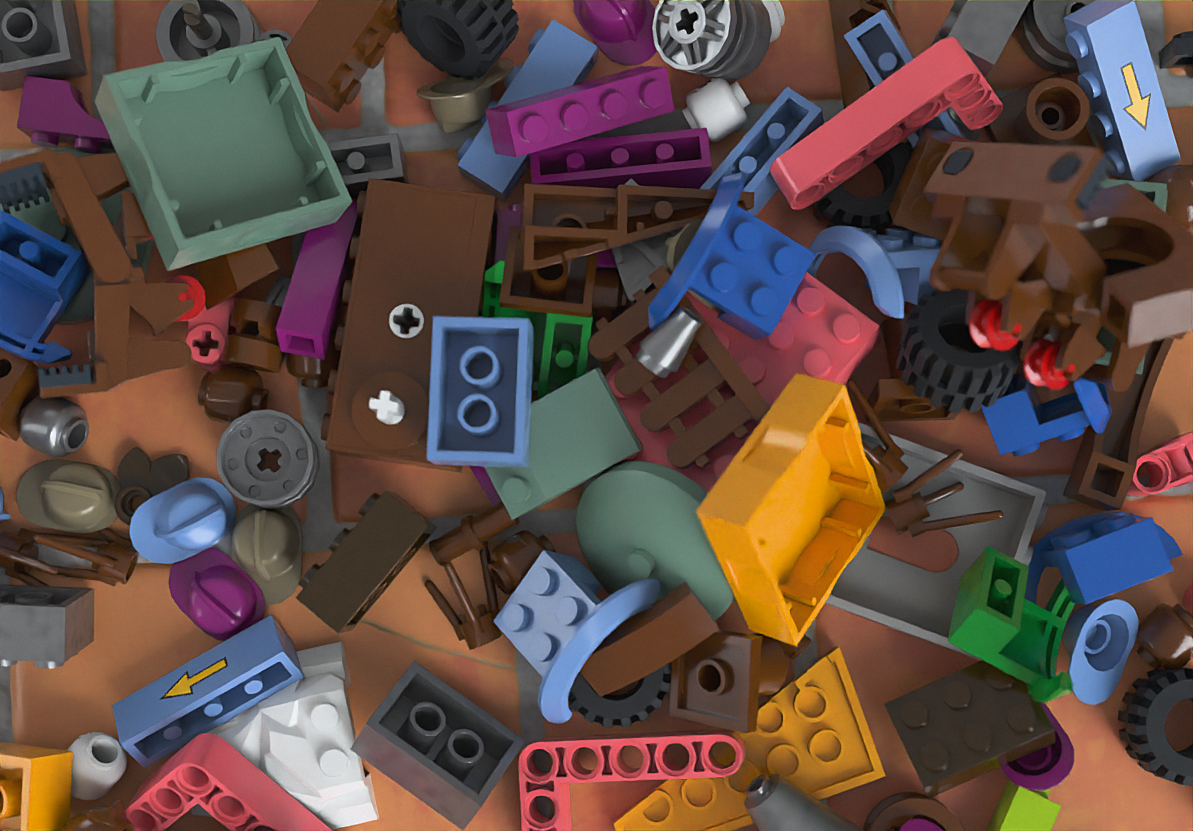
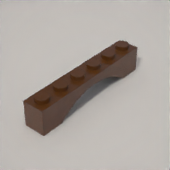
[1063,337,1174,511]

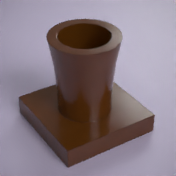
[984,72,1096,148]
[865,313,962,422]
[669,629,787,734]

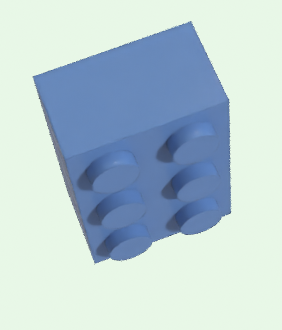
[427,317,534,467]

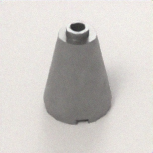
[744,774,864,831]

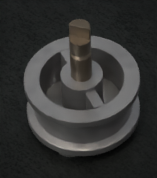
[156,0,261,62]

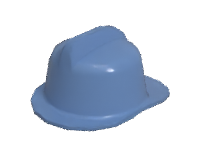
[129,477,236,564]
[1063,598,1139,705]

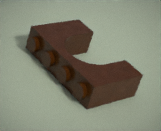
[1075,183,1193,348]

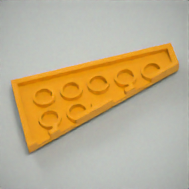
[613,646,886,831]

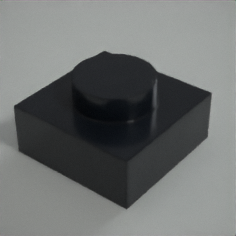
[1158,31,1193,69]

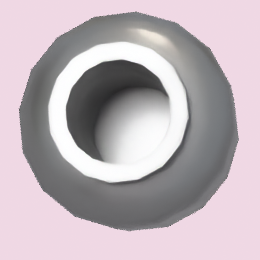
[19,395,89,458]

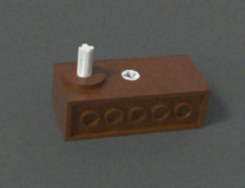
[321,178,499,473]

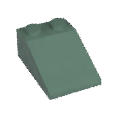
[484,368,643,520]

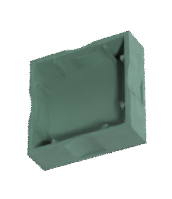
[95,37,352,271]

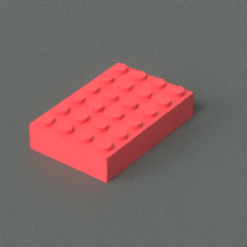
[605,272,881,494]

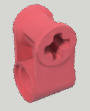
[185,291,243,372]
[1126,431,1193,497]

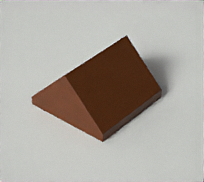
[499,226,598,318]

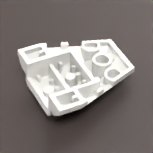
[179,641,379,829]

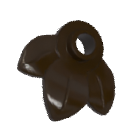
[115,447,189,525]

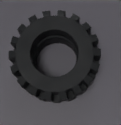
[396,0,519,80]
[813,140,914,232]
[896,288,1025,412]
[568,662,672,728]
[1118,667,1193,786]

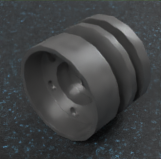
[652,0,772,82]
[216,409,320,509]

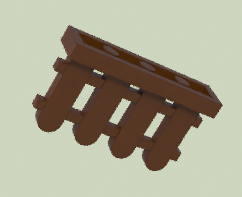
[589,265,770,469]

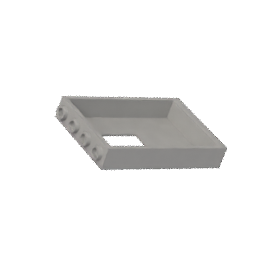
[824,423,1048,661]

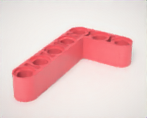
[769,37,1003,210]
[518,729,747,831]
[123,733,333,831]

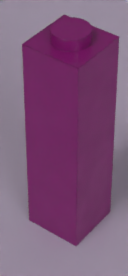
[276,200,362,360]

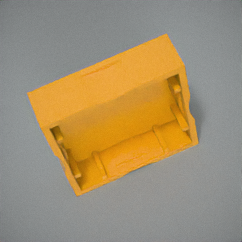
[696,373,887,646]

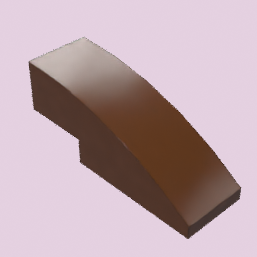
[579,581,720,697]

